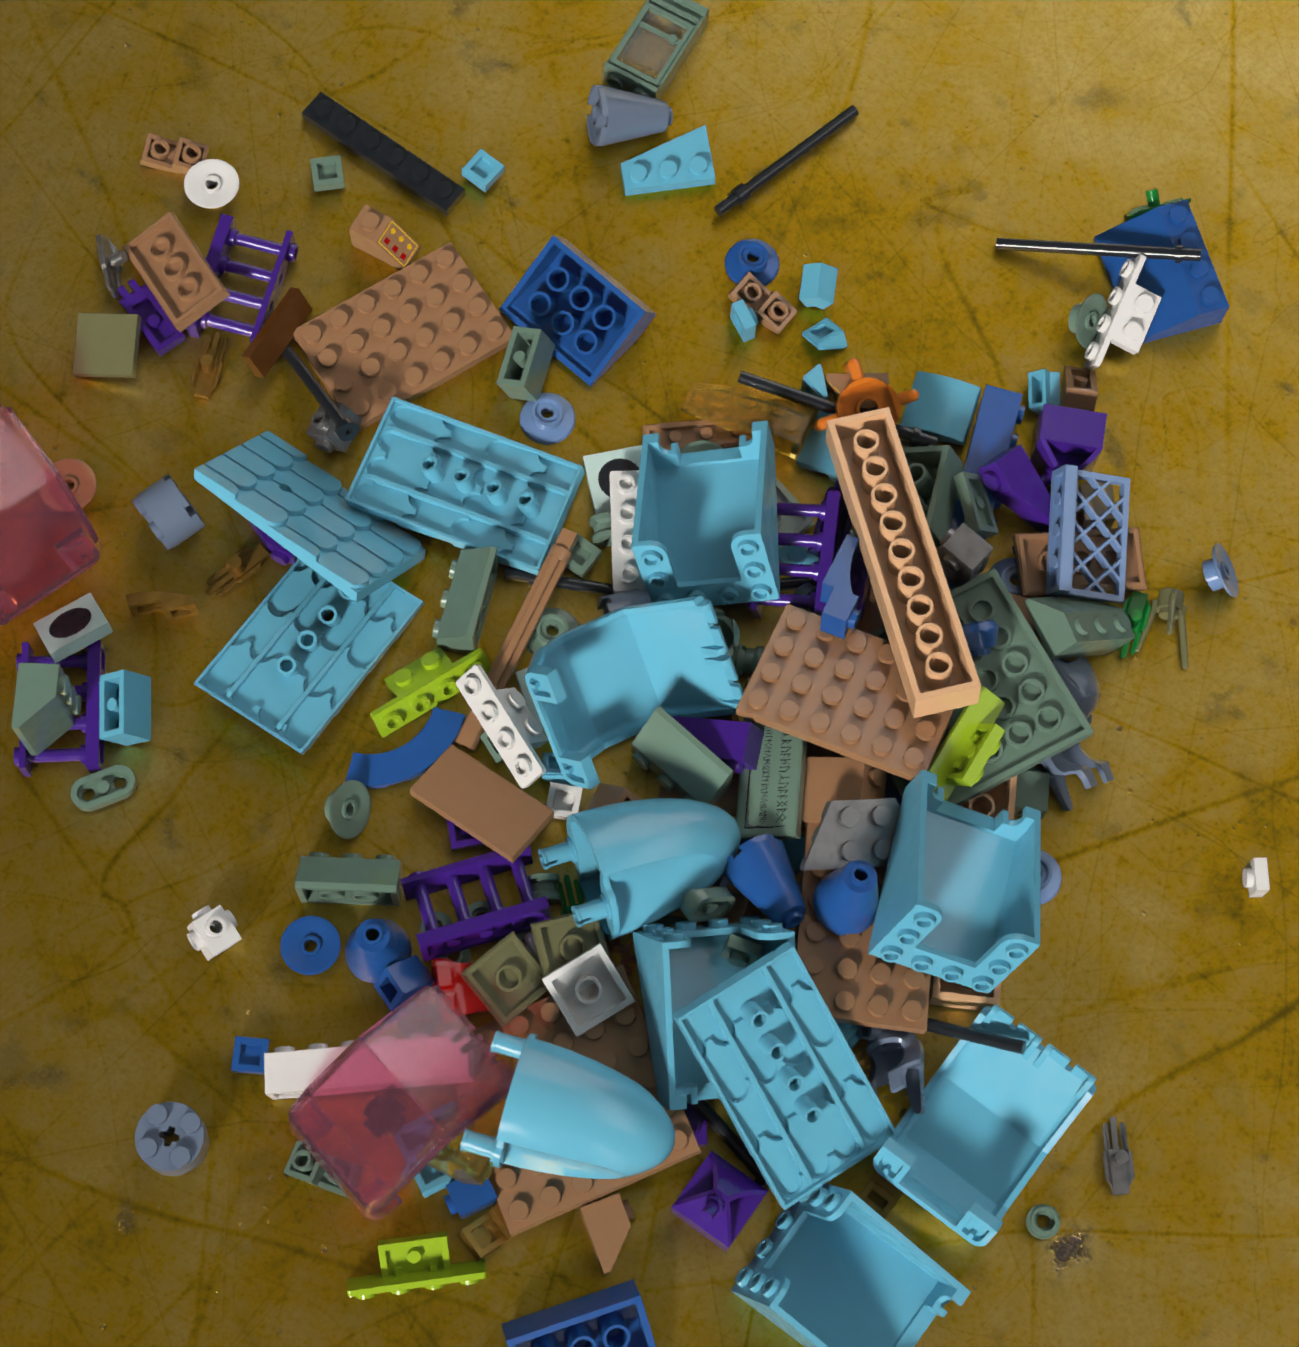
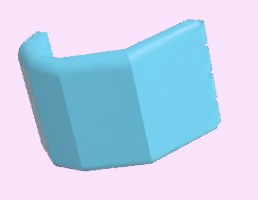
[525,596,744,790]
[873,1003,1097,1247]

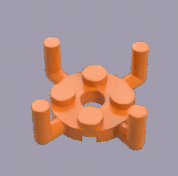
[813,358,919,432]

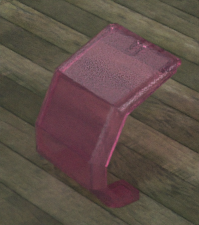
[0,404,104,625]
[288,985,515,1220]

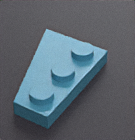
[621,125,715,196]

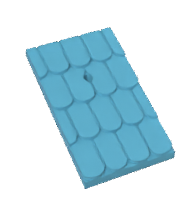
[345,396,585,575]
[194,431,425,603]
[193,559,425,755]
[672,941,899,1210]

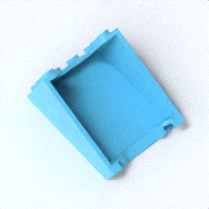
[631,420,780,606]
[868,769,1041,994]
[633,915,795,1110]
[731,1183,971,1347]

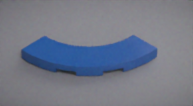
[345,707,466,789]

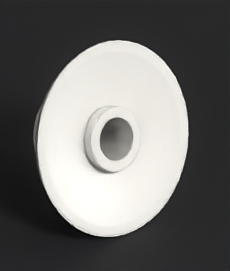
[184,159,239,208]

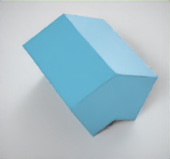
[799,263,838,310]
[1028,369,1060,415]

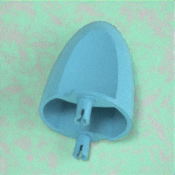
[538,798,741,940]
[460,1030,675,1179]

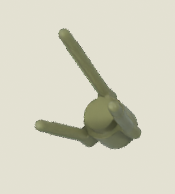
[1136,588,1188,669]

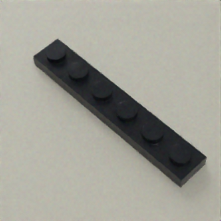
[302,91,465,216]

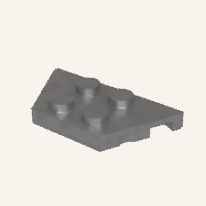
[800,798,900,871]

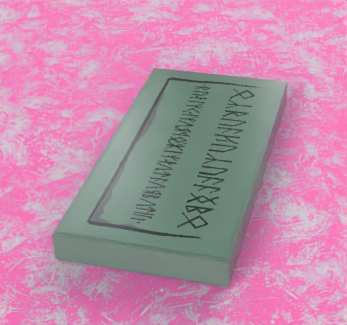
[736,718,807,841]

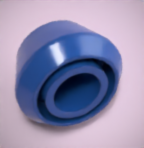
[962,620,999,657]

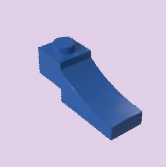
[820,534,861,639]

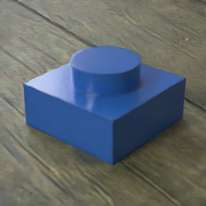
[231,1036,271,1075]

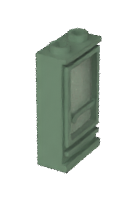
[603,0,709,99]

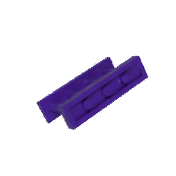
[186,214,299,343]
[746,491,844,619]
[14,640,106,777]
[400,845,552,962]

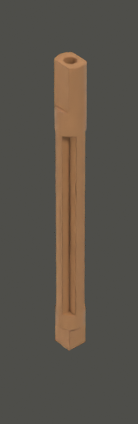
[454,528,578,752]

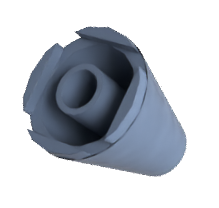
[587,85,673,147]

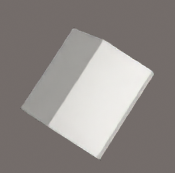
[541,943,635,1037]

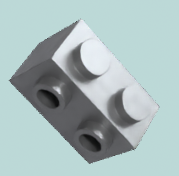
[937,523,993,587]

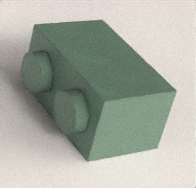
[496,326,555,402]

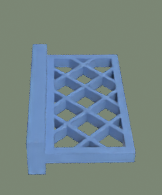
[1045,464,1130,604]

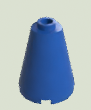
[724,834,806,929]
[812,860,879,936]
[345,918,412,984]

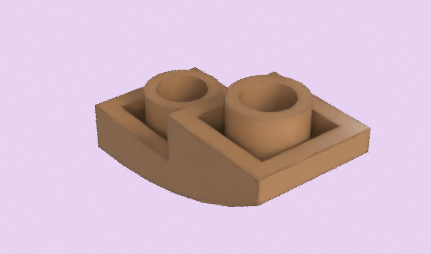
[140,133,209,174]
[727,272,798,334]

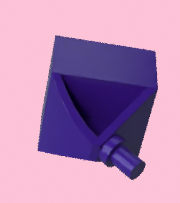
[1030,403,1107,487]
[670,1150,768,1252]

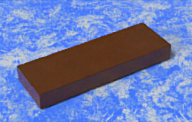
[242,287,313,378]

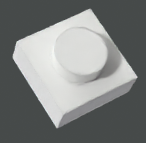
[546,782,583,820]
[1242,857,1270,897]

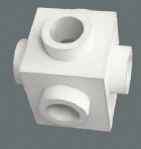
[187,905,242,961]

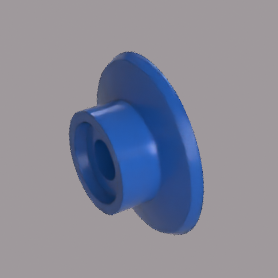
[725,239,780,286]
[280,916,341,975]

